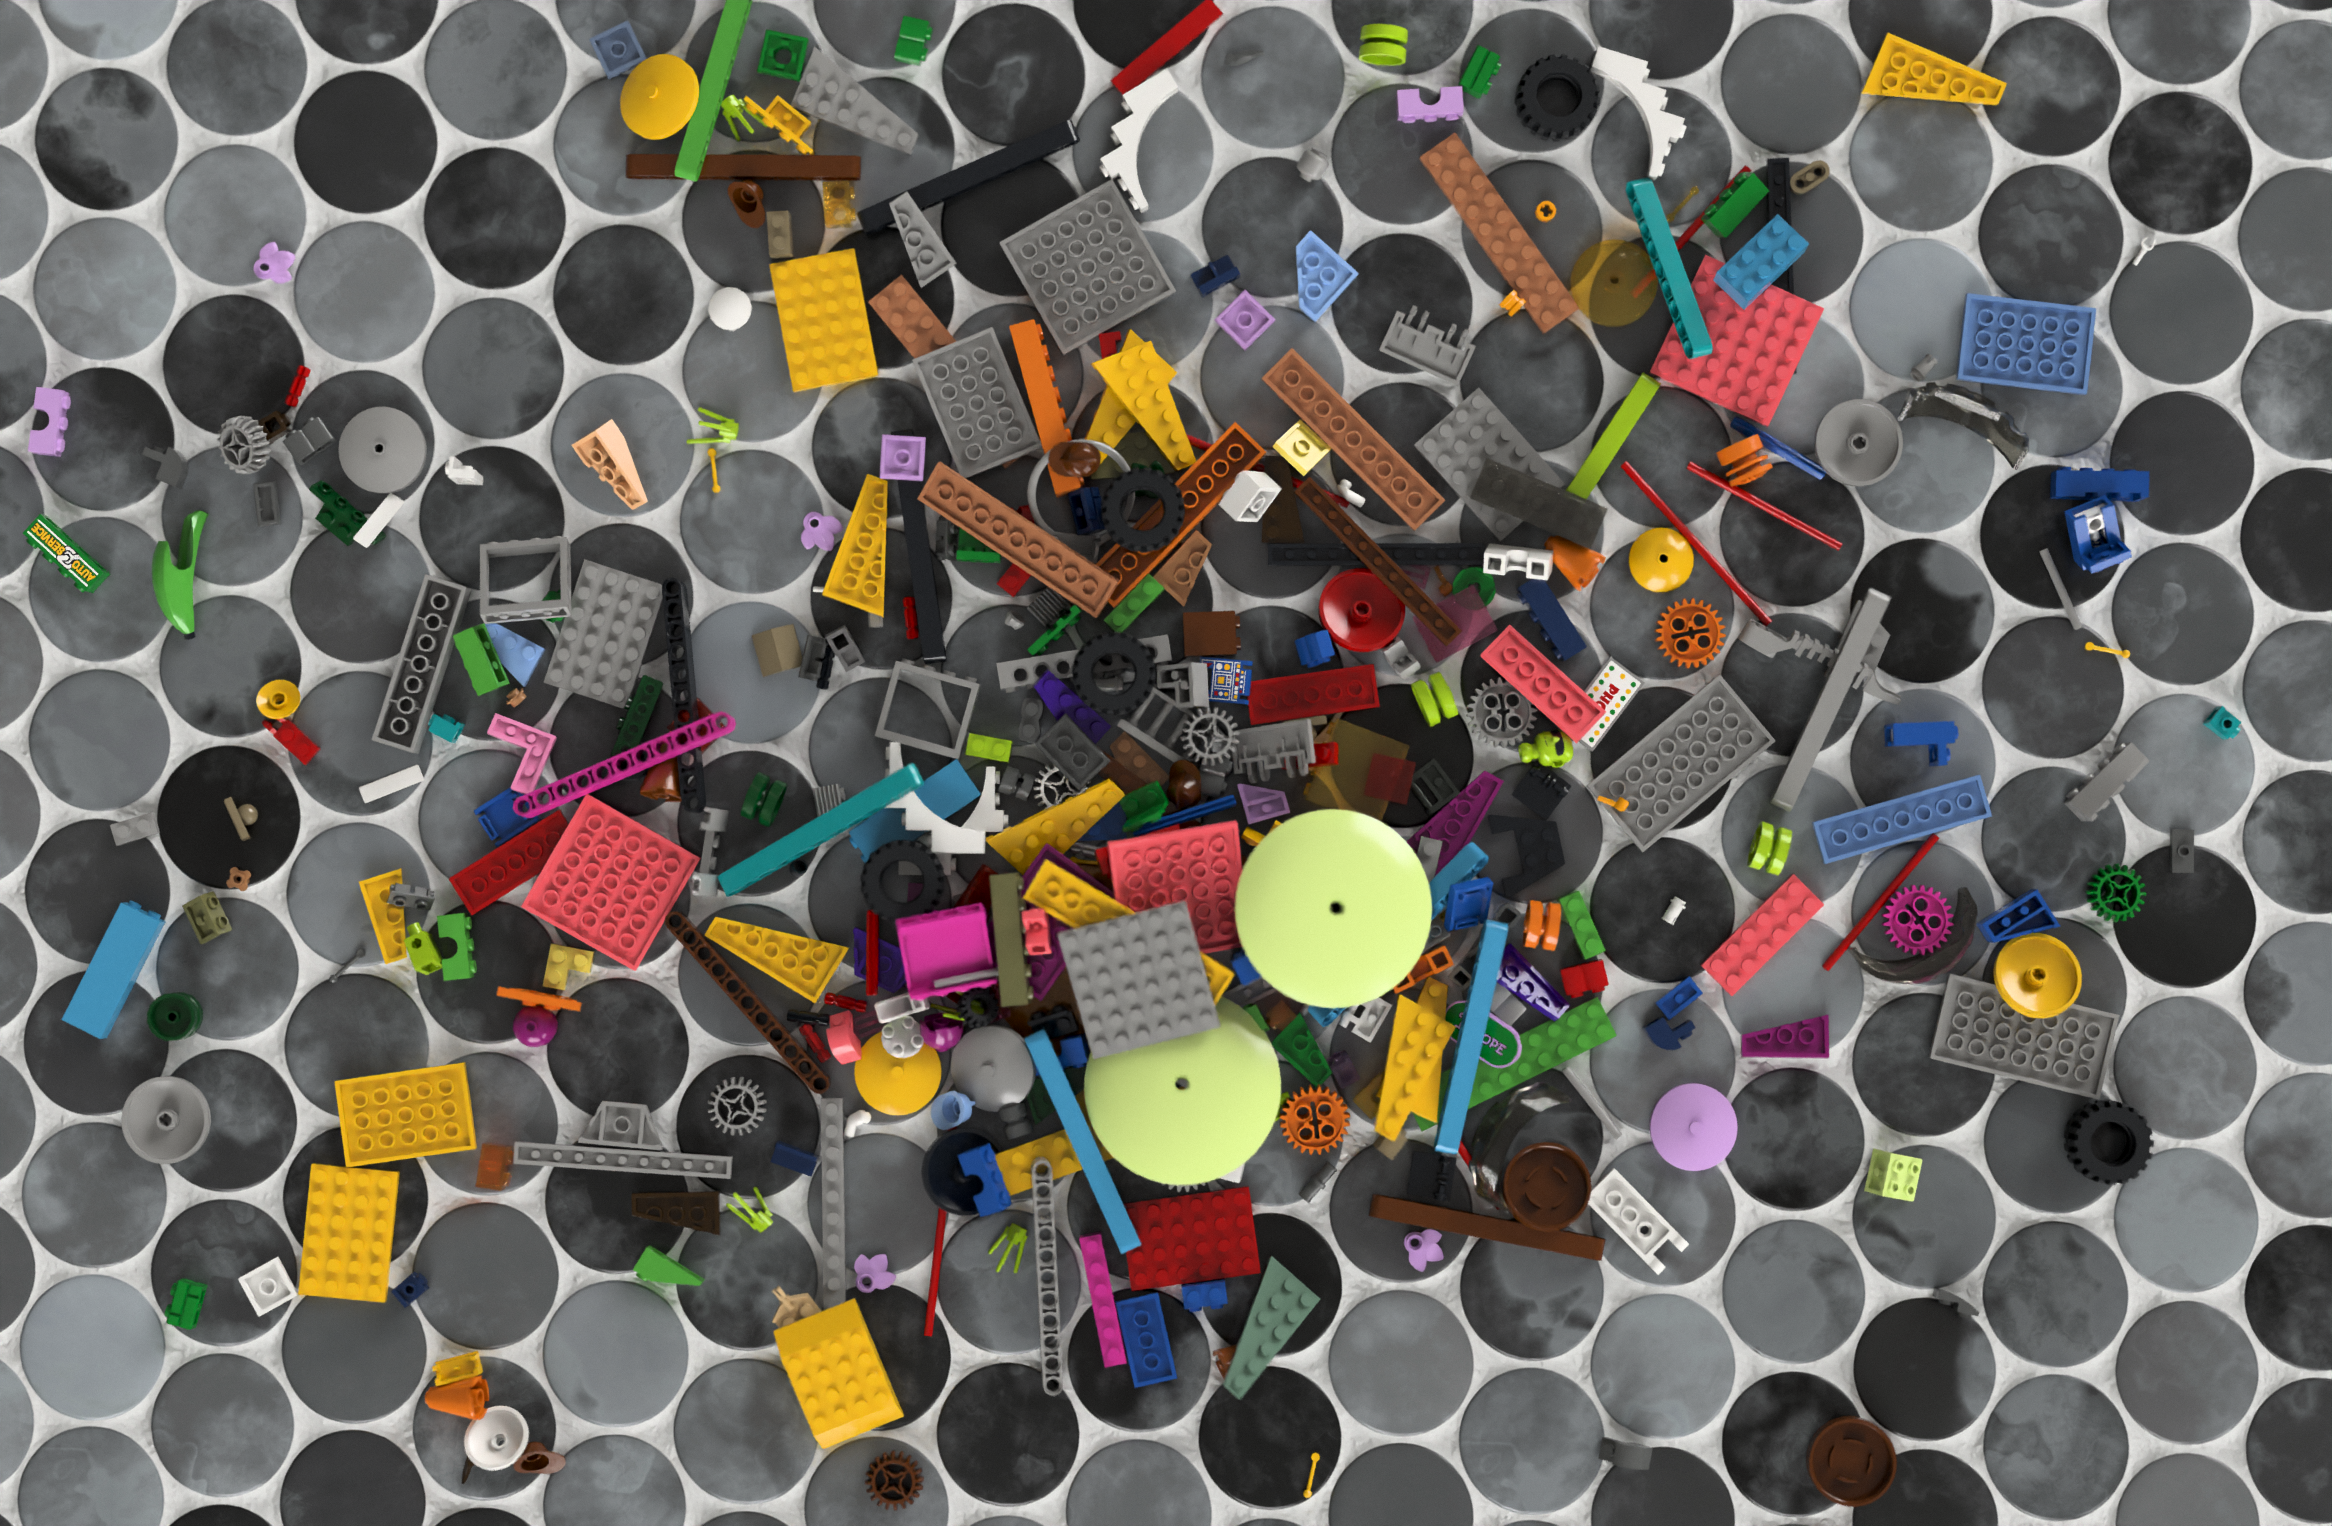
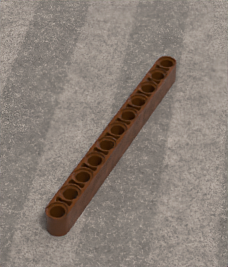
[626,154,861,181]
[665,911,831,1094]
[1369,1194,1606,1261]

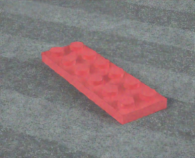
[1480,625,1606,744]
[1700,874,1824,996]

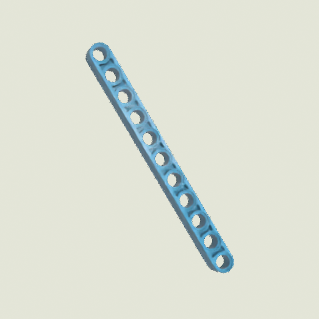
[1308,842,1489,1027]
[1434,920,1508,1155]
[1024,1029,1141,1254]

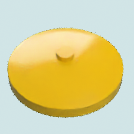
[620,54,699,140]
[1994,933,2082,1018]
[854,1031,942,1115]

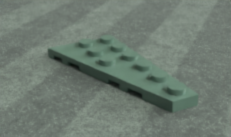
[1222,1256,1320,1399]

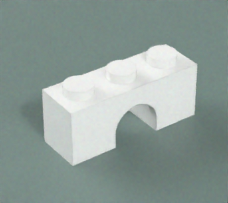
[1483,543,1553,580]

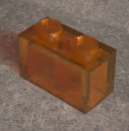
[475,1142,514,1191]

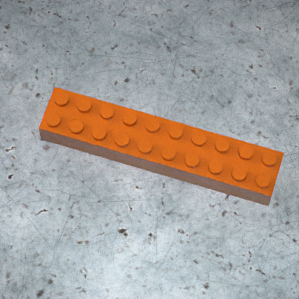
[1096,422,1266,609]

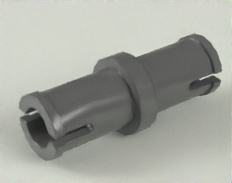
[1299,1161,1338,1203]

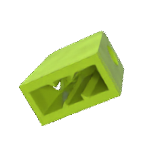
[404,922,443,975]

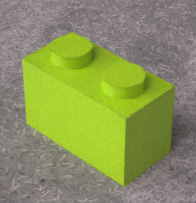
[965,733,1013,763]

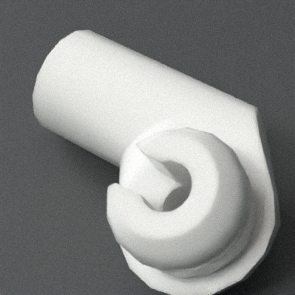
[1337,479,1365,507]

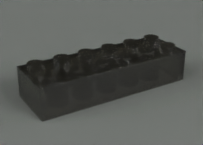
[1469,458,1608,549]

